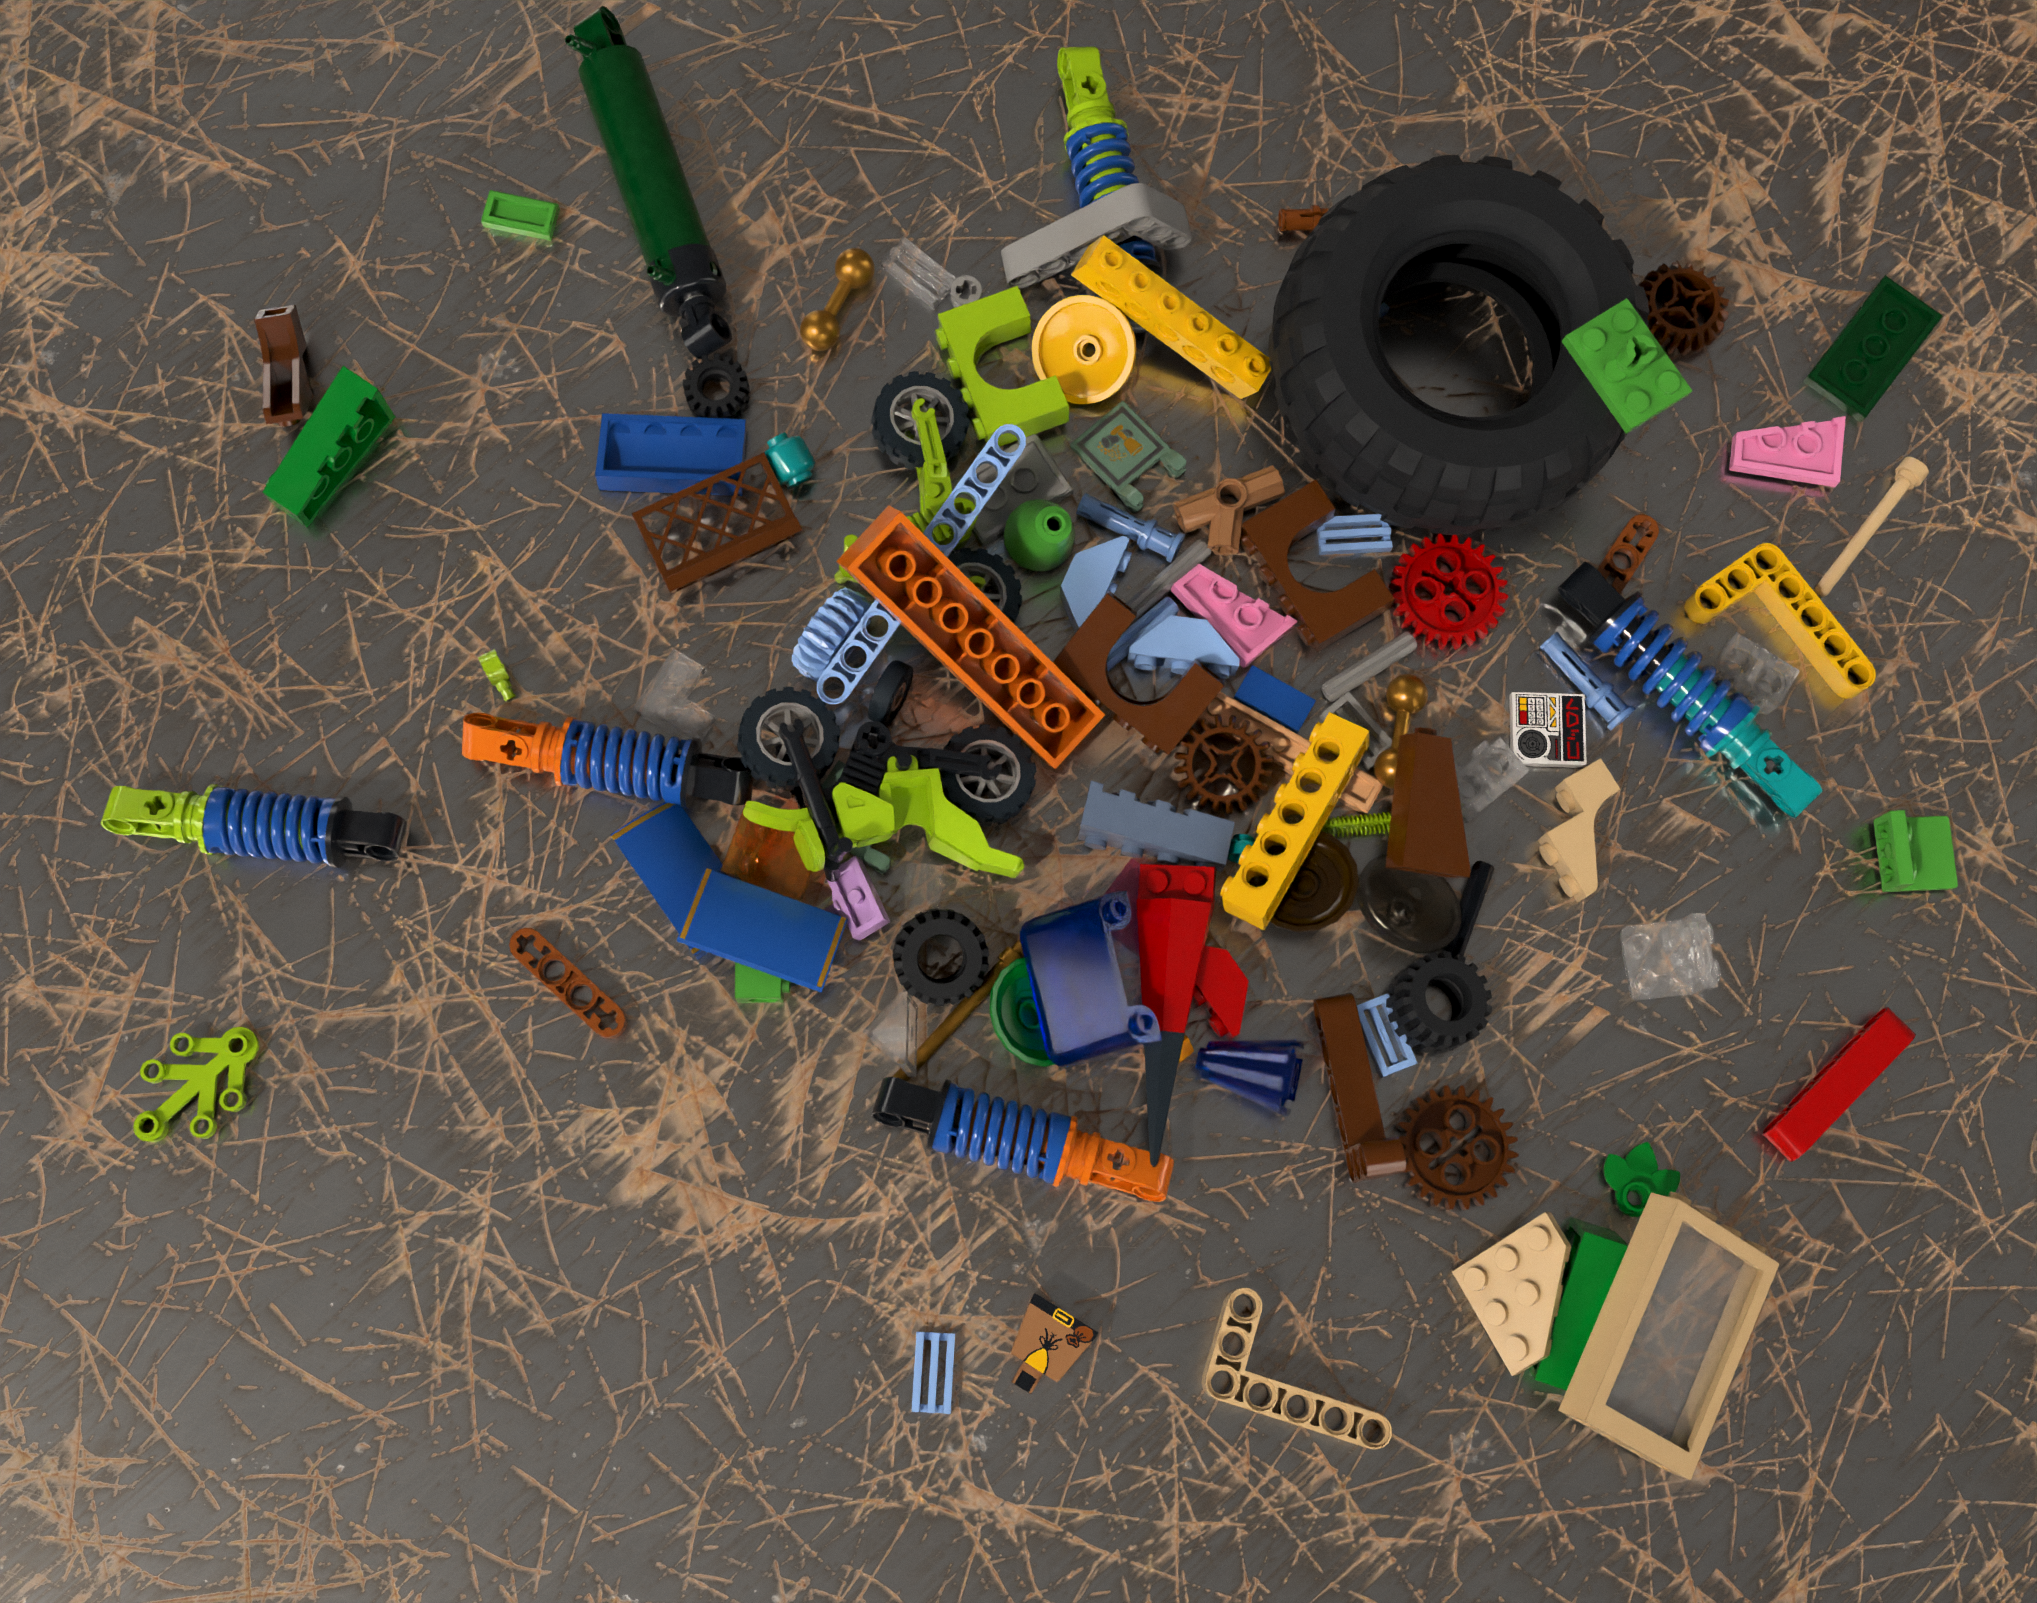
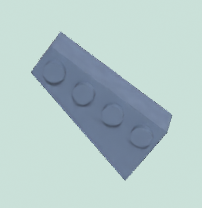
[1078,781,1235,872]

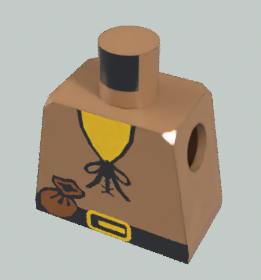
[1010,1293,1098,1394]

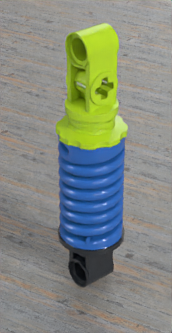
[101,784,407,868]

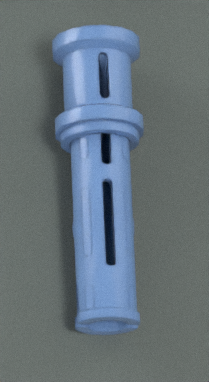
[1076,493,1185,563]
[1540,632,1636,731]

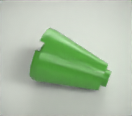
[1004,499,1075,571]

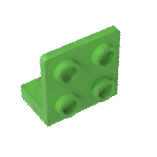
[1873,810,1958,892]

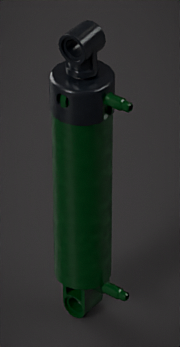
[565,6,732,359]

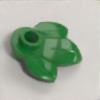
[1603,1142,1681,1217]

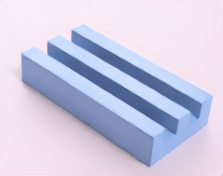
[1317,514,1393,555]
[1356,993,1417,1078]
[911,1332,955,1414]

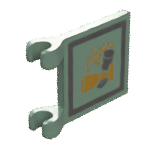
[1070,400,1186,514]

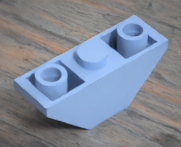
[1060,536,1132,632]
[1127,615,1240,679]

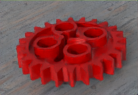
[1388,534,1508,650]

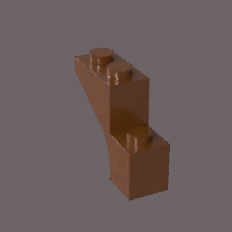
[254,305,313,427]

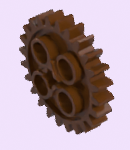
[1395,1085,1519,1210]

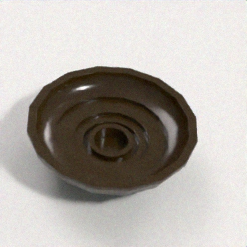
[1248,831,1359,932]

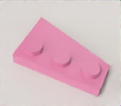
[1729,416,1846,487]
[1171,564,1298,668]

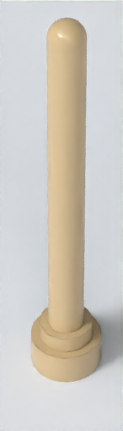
[1815,457,1929,597]

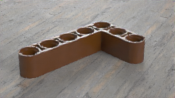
[1313,993,1406,1183]

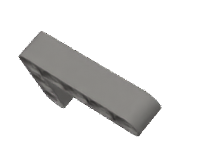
[1001,183,1192,289]

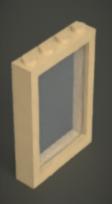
[1558,1192,1779,1481]

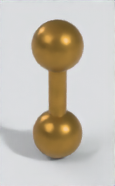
[800,248,875,351]
[1374,674,1428,789]

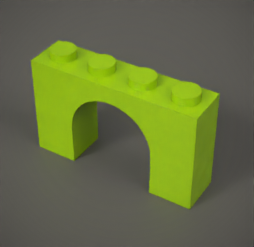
[935,286,1069,447]

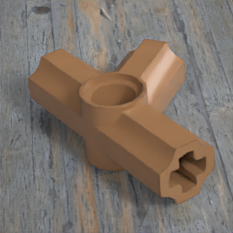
[1173,465,1285,556]

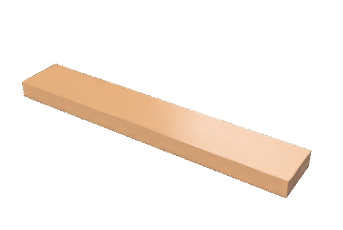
[1196,692,1383,815]

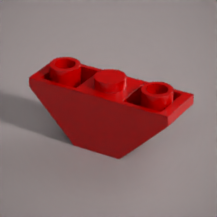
[1192,945,1249,1042]

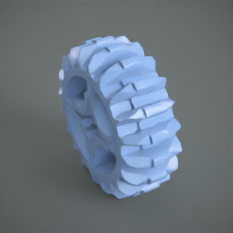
[792,587,872,682]

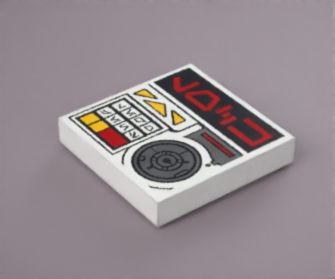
[1509,692,1587,768]

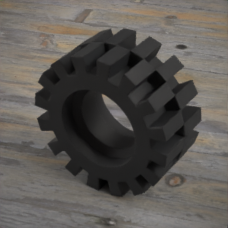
[683,353,750,419]

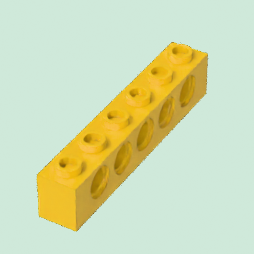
[1071,235,1271,399]
[1220,712,1370,931]

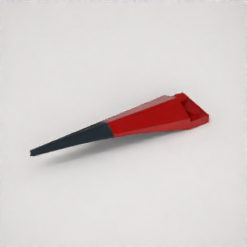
[1136,864,1217,1168]

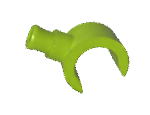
[478,649,516,701]

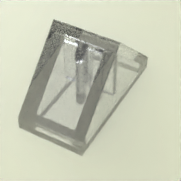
[863,992,918,1077]

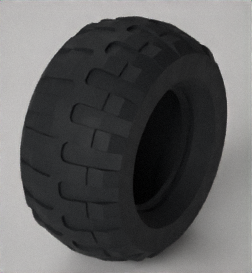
[1268,155,1649,535]

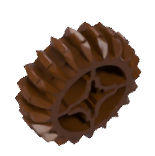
[1638,260,1729,356]
[1174,715,1274,815]

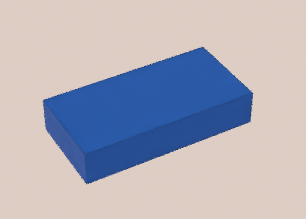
[1233,665,1316,734]

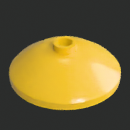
[1032,295,1136,404]

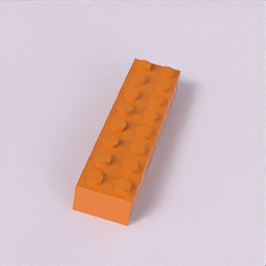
[836,505,1105,769]

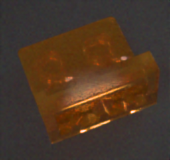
[721,800,813,901]

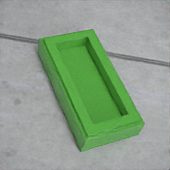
[481,190,560,241]

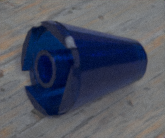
[1196,1039,1304,1116]

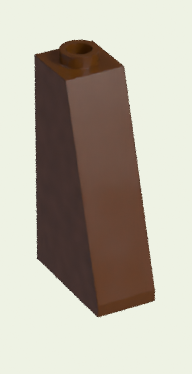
[1385,727,1471,879]

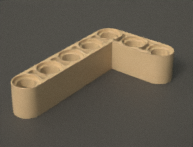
[1202,1288,1392,1450]

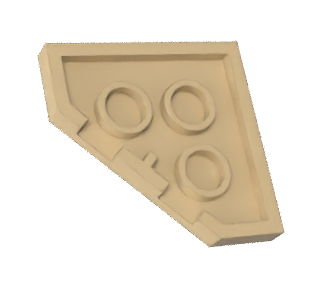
[1452,1212,1571,1376]

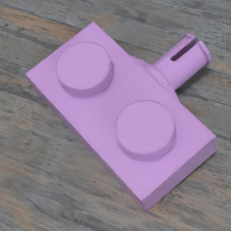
[823,856,890,941]

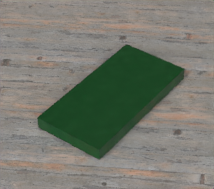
[1803,275,1943,423]

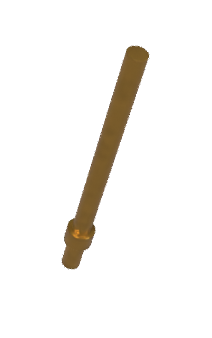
[877,927,1041,1094]

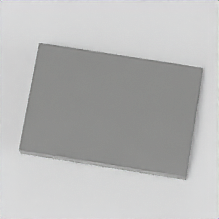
[951,434,1074,547]

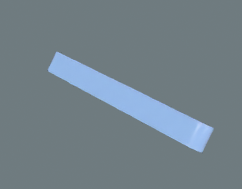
[816,424,1026,705]

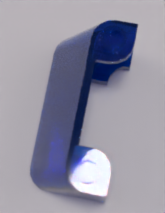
[1020,891,1162,1067]

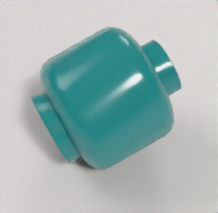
[764,432,816,489]

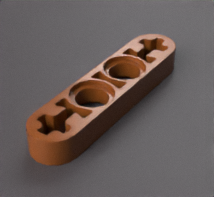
[509,928,628,1039]

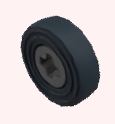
[868,660,914,726]

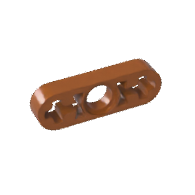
[1597,514,1659,594]

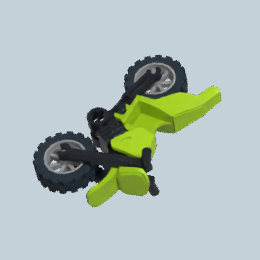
[737,687,1036,882]

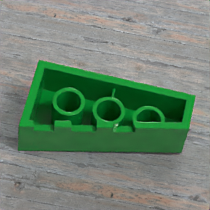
[262,366,396,528]
[1529,1217,1628,1391]

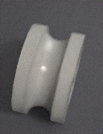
[951,275,982,308]

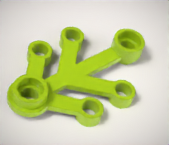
[133,1027,259,1143]

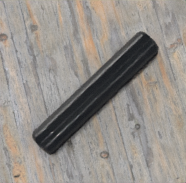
[1442,861,1494,958]

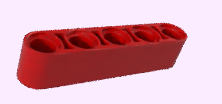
[1762,1007,1916,1162]

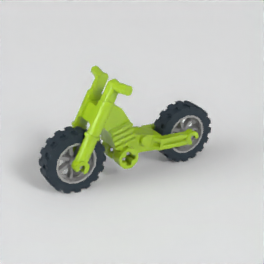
[834,371,1022,623]

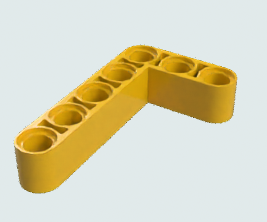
[1684,543,1876,699]

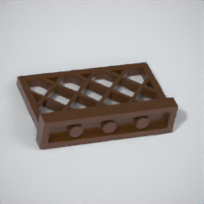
[631,452,802,595]

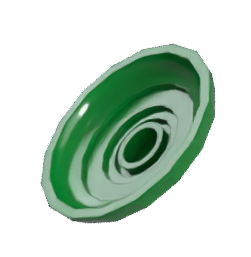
[989,956,1087,1067]

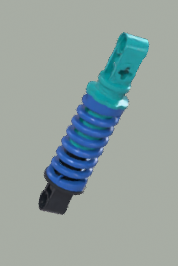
[1557,562,1823,818]

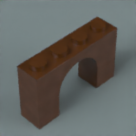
[1240,480,1394,652]
[1053,590,1225,755]

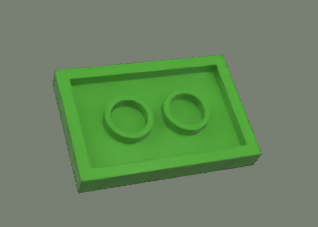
[1561,298,1692,434]

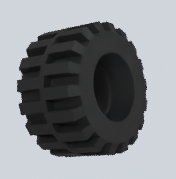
[893,908,989,1006]
[1386,951,1492,1054]

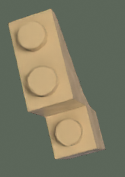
[1538,758,1621,903]

